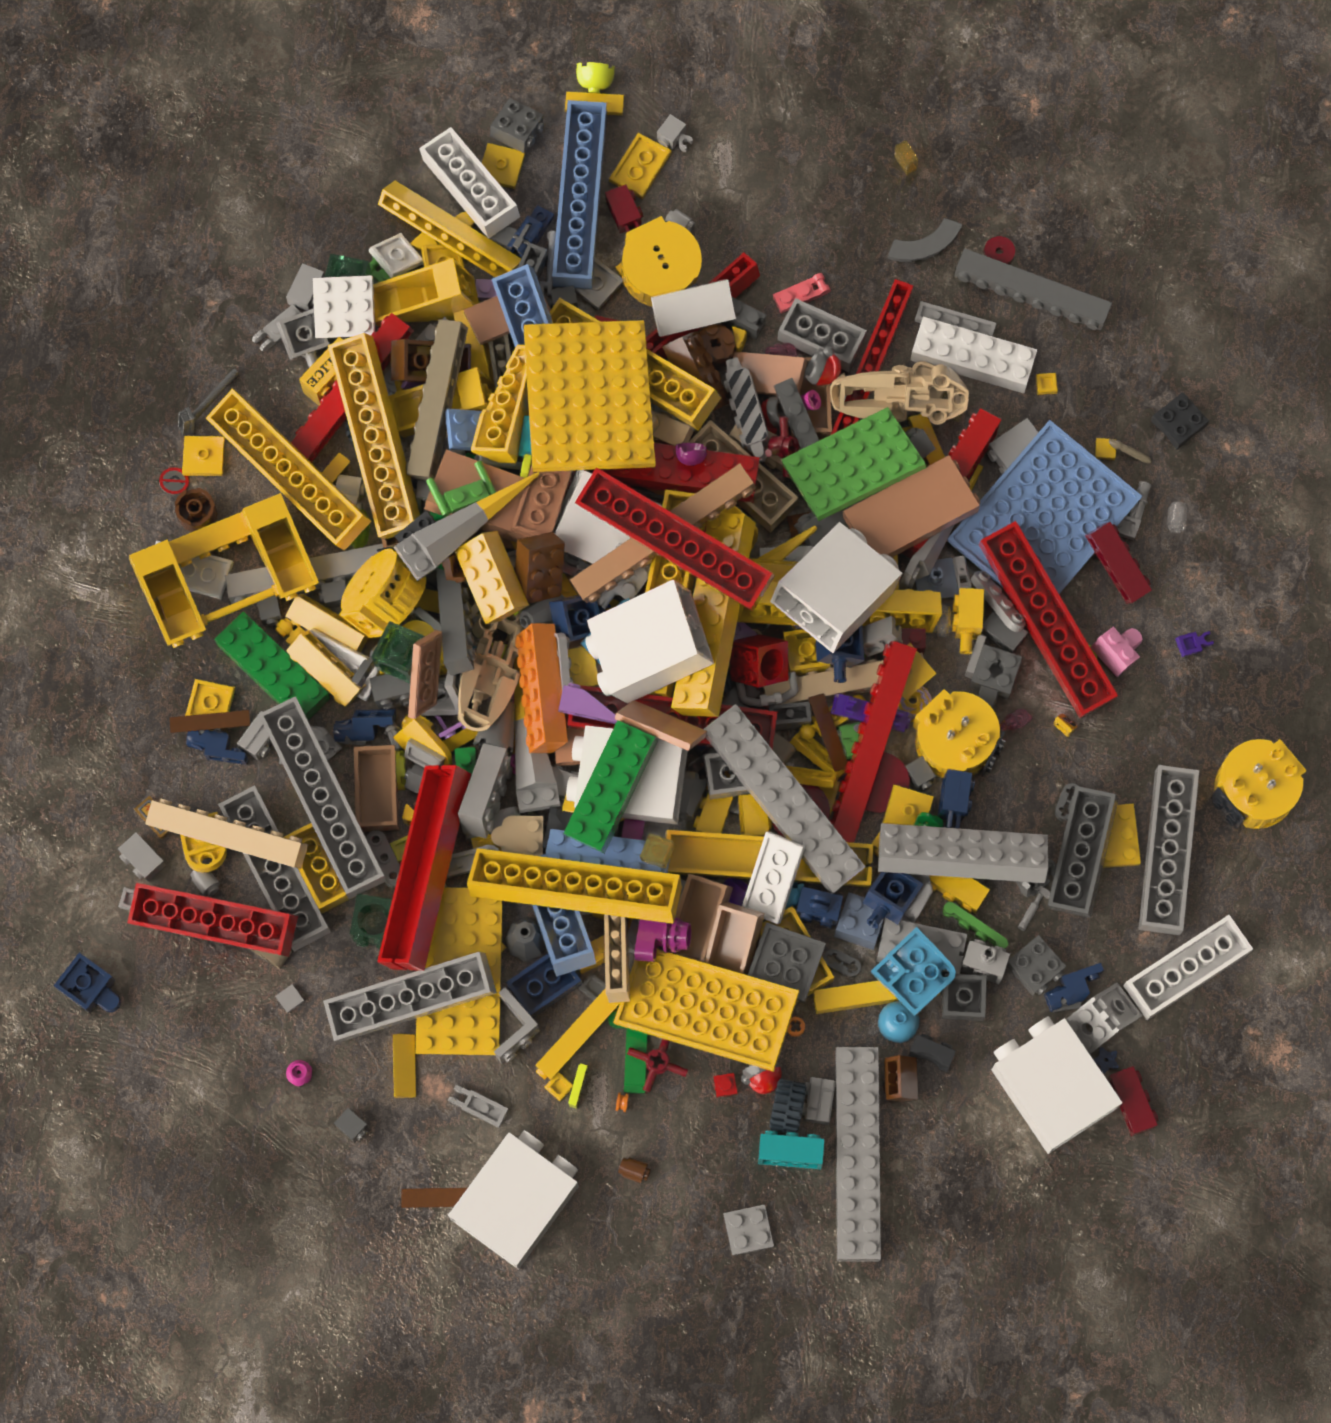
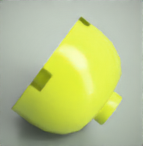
[576,62,615,93]

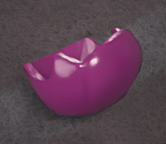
[676,443,707,466]

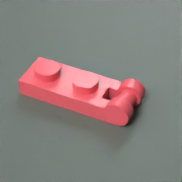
[773,273,831,314]

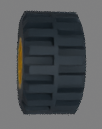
[769,1078,807,1133]

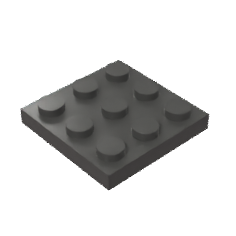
[748,923,826,1003]

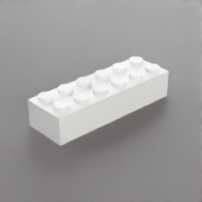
[419,127,520,239]
[911,317,1037,393]
[1124,915,1253,1020]

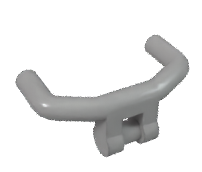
[736,672,798,707]

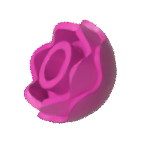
[286,1060,312,1086]

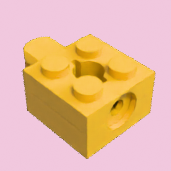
[783,629,830,676]

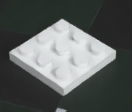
[313,276,375,339]

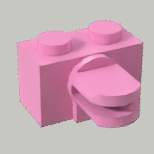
[1091,626,1142,677]

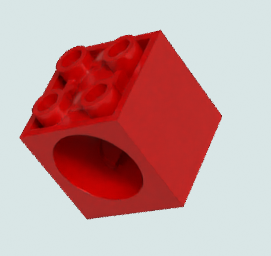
[730,634,788,688]

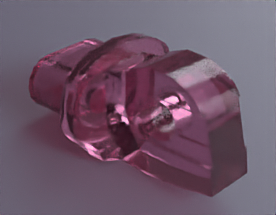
[765,343,797,357]
[1000,709,1033,731]

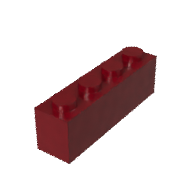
[1085,522,1152,604]

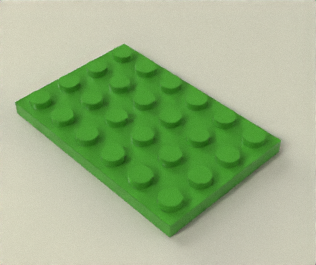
[781,407,926,521]

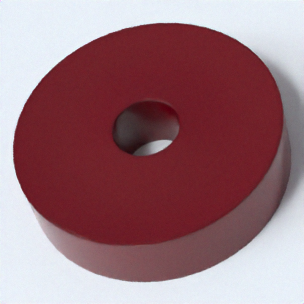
[983,236,1015,265]

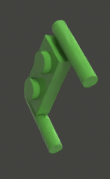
[426,461,496,517]

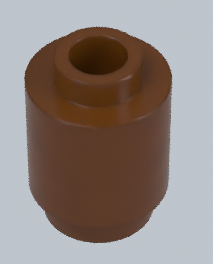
[618,1157,651,1184]

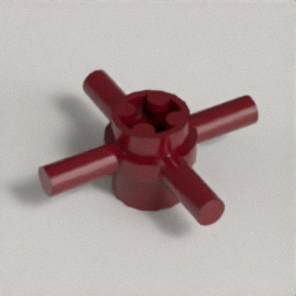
[765,416,799,477]
[627,1039,689,1093]

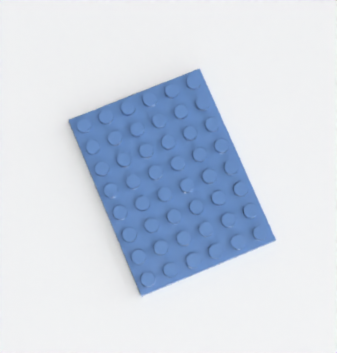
[947,420,1142,594]

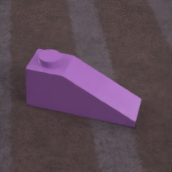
[558,683,617,724]

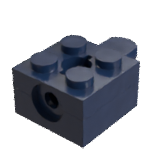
[938,769,975,829]
[796,887,843,928]
[54,953,121,1014]

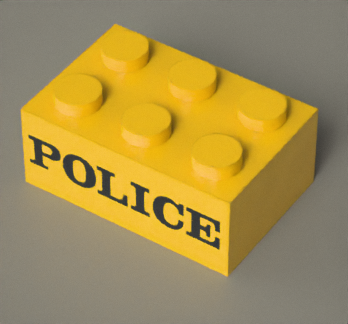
[299,337,343,406]

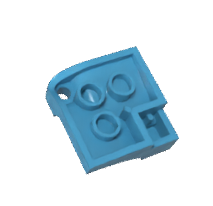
[871,927,956,1016]

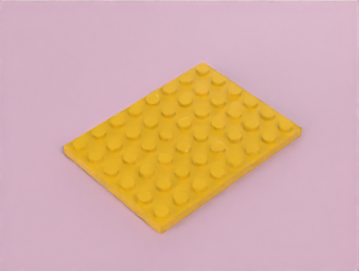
[524,320,655,472]

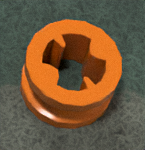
[787,1017,805,1037]
[616,1092,629,1113]

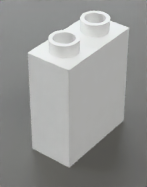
[553,470,662,566]
[770,522,902,653]
[586,580,714,703]
[566,726,688,825]
[991,1016,1122,1154]
[448,1130,579,1270]

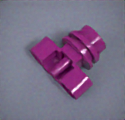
[634,918,692,962]

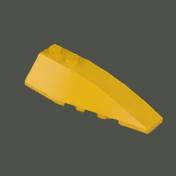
[471,345,529,463]

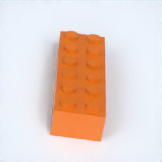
[515,623,568,753]

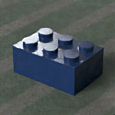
[506,954,582,1018]

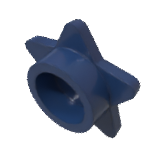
[1093,1047,1119,1074]

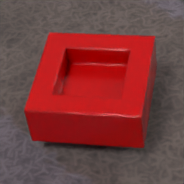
[713,1073,737,1098]

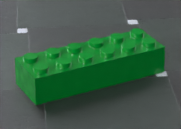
[214,611,330,720]
[563,720,658,854]

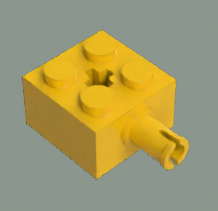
[952,588,984,654]

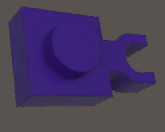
[1175,631,1214,657]

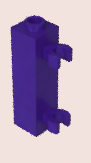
[831,694,910,732]

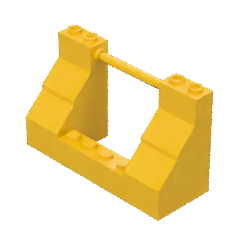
[373,258,496,438]
[129,493,319,648]

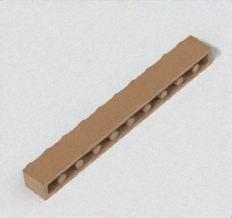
[570,464,757,603]

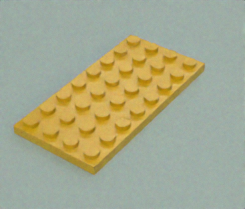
[415,888,503,1055]
[614,949,800,1072]

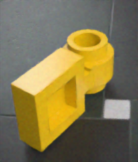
[275,618,305,646]

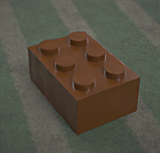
[515,532,565,604]

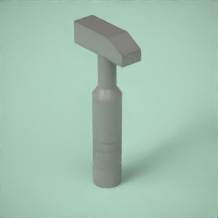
[1018,885,1050,931]

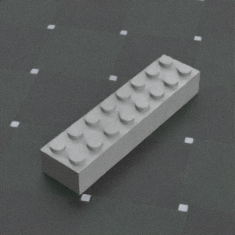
[1138,765,1199,935]
[218,785,331,951]
[878,823,1048,883]
[323,952,497,1042]

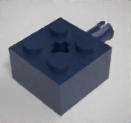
[549,594,611,642]
[816,624,864,683]
[863,872,924,929]

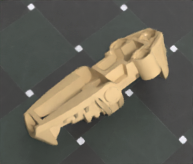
[830,364,969,425]
[458,613,524,731]

